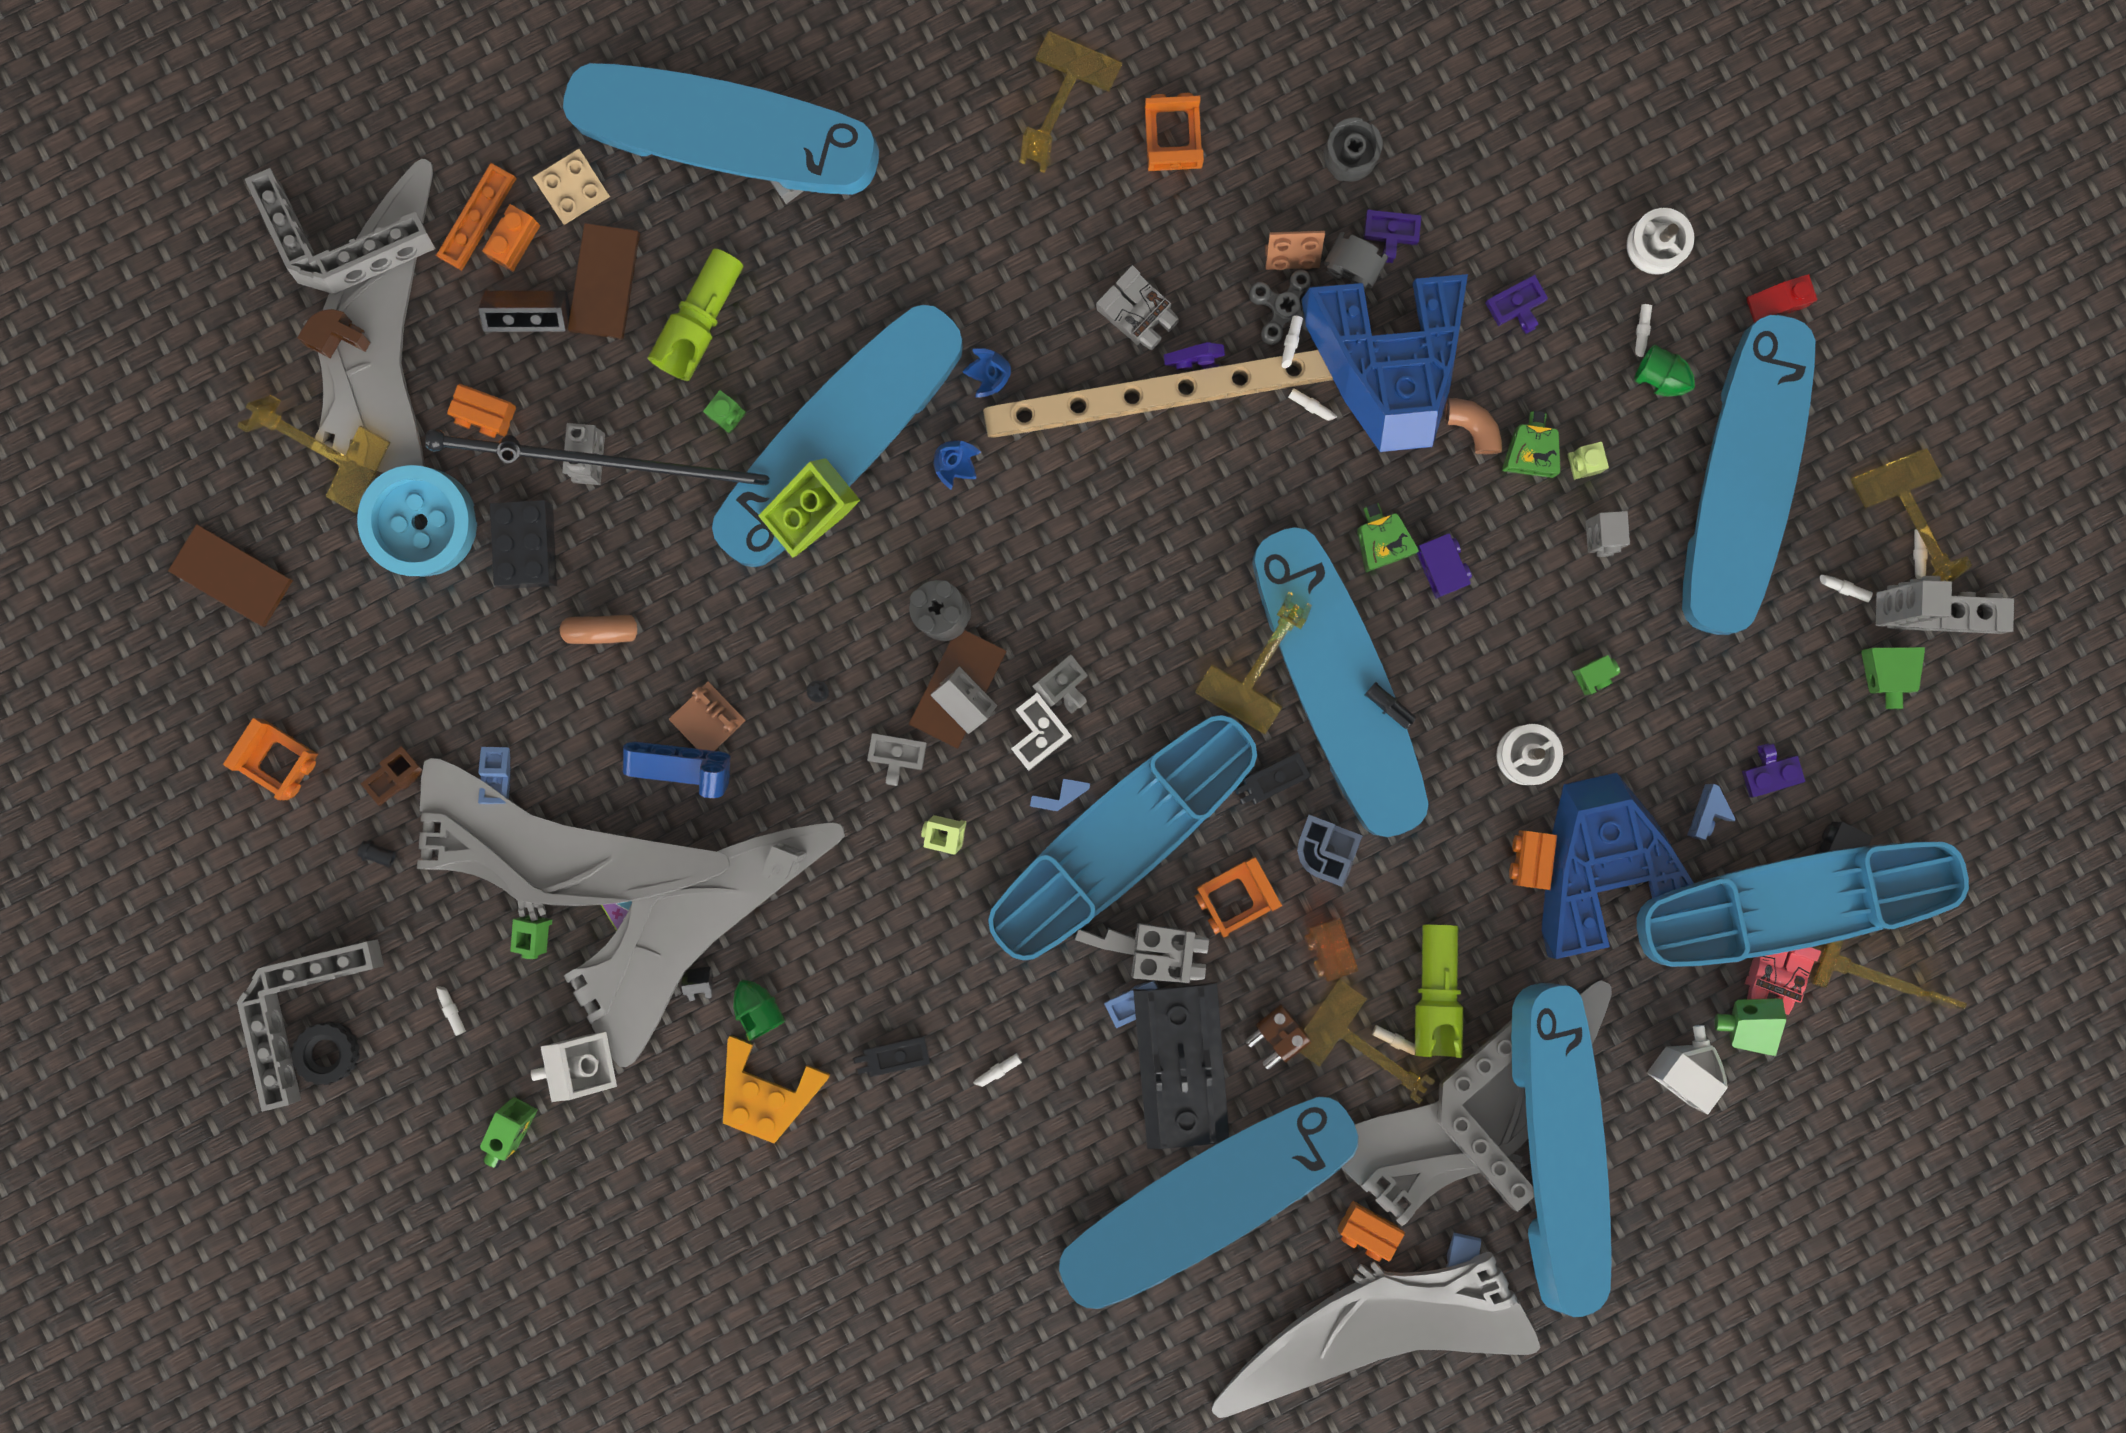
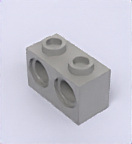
[1586,511,1630,557]

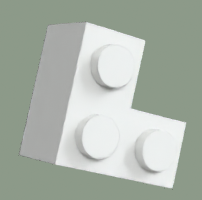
[1011,693,1072,771]

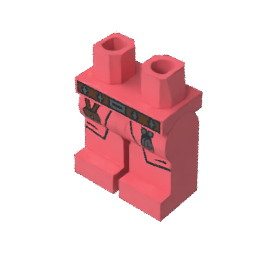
[1745,947,1821,1015]

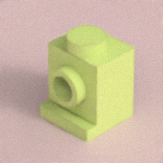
[1567,442,1609,480]
[922,815,966,855]

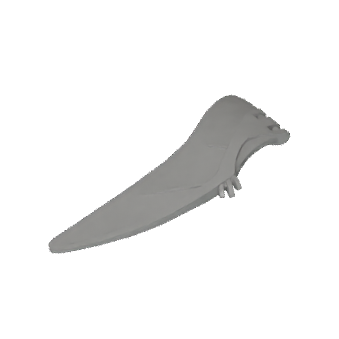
[303,159,433,473]
[417,758,730,922]
[564,822,845,1067]
[1341,980,1612,1226]
[1212,1252,1540,1418]

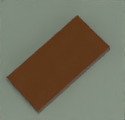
[568,223,640,339]
[168,524,293,627]
[909,630,1007,749]

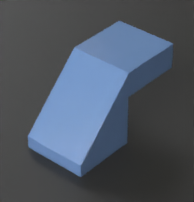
[1030,779,1090,811]

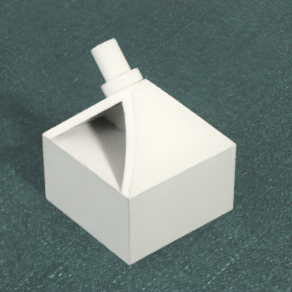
[1647,1025,1728,1114]
[531,1032,617,1102]

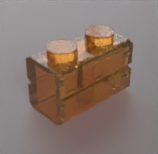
[1304,917,1359,982]

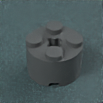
[1324,117,1383,182]
[1324,232,1388,292]
[909,580,971,641]

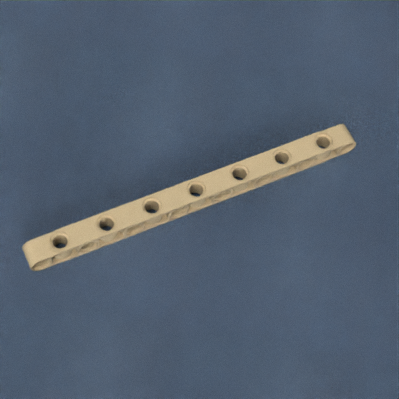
[983,350,1333,438]

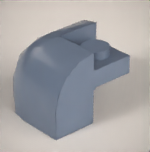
[1297,815,1363,887]

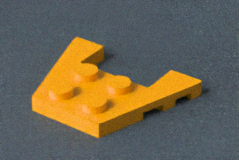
[723,1035,830,1143]

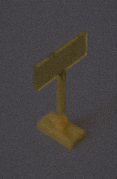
[1020,31,1122,173]
[237,395,391,513]
[1851,448,1972,582]
[1195,591,1312,734]
[1813,940,1967,1009]
[1300,980,1435,1104]

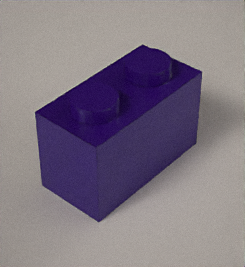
[1416,533,1472,599]

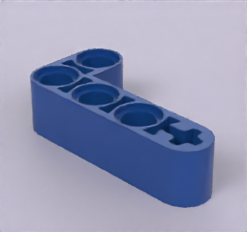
[623,742,730,798]

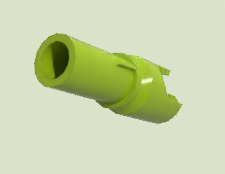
[647,249,744,381]
[1415,925,1463,1058]

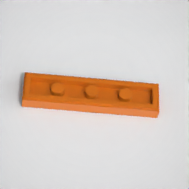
[436,163,517,271]

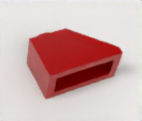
[1746,274,1817,323]

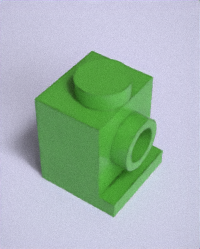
[703,390,746,434]
[1572,655,1620,696]
[510,915,552,959]

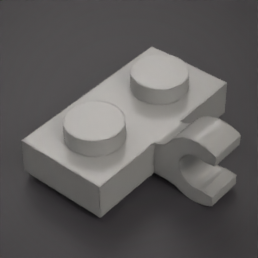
[1033,655,1088,713]
[867,733,927,786]

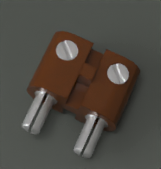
[1245,1004,1312,1069]

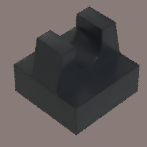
[681,966,713,1001]

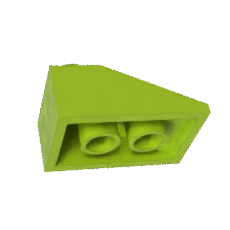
[758,458,860,558]

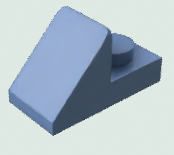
[1687,784,1735,840]
[1104,980,1158,1028]

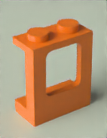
[1145,93,1204,171]
[223,718,318,800]
[1194,857,1282,937]

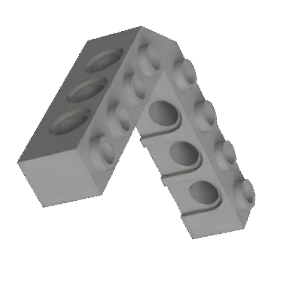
[245,168,435,294]
[1876,576,2014,634]
[237,940,384,1112]
[1437,1019,1534,1212]

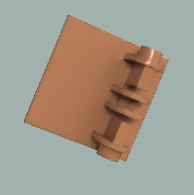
[1265,231,1325,270]
[669,681,746,751]

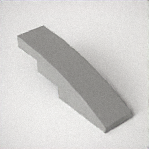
[1075,928,1162,955]

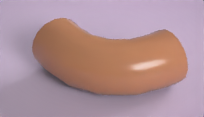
[1445,398,1502,454]
[560,614,637,644]

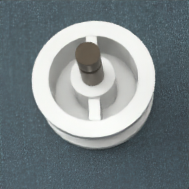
[1627,208,1694,274]
[1496,724,1563,785]

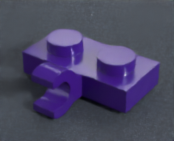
[1363,210,1421,263]
[1485,275,1548,334]
[1164,342,1225,371]
[1742,743,1805,798]

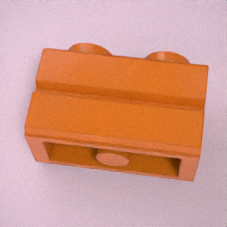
[482,204,540,272]
[447,384,516,438]
[1509,830,1557,890]
[1337,1201,1405,1262]

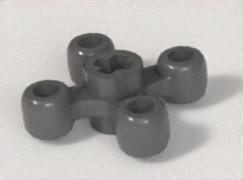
[1249,270,1312,345]

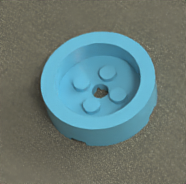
[357,465,477,577]

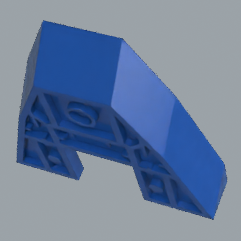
[1302,274,1468,452]
[1542,773,1694,959]

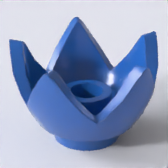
[963,349,1011,397]
[934,440,981,490]

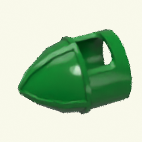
[1633,345,1695,397]
[733,980,786,1041]

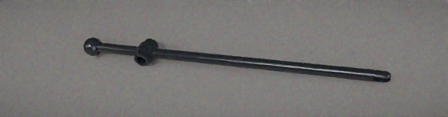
[425,429,770,486]

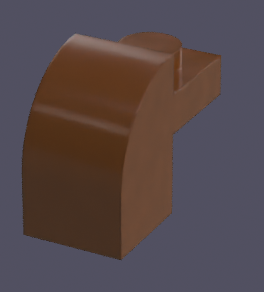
[297,309,371,359]
[361,746,422,806]

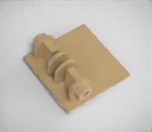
[533,149,610,225]

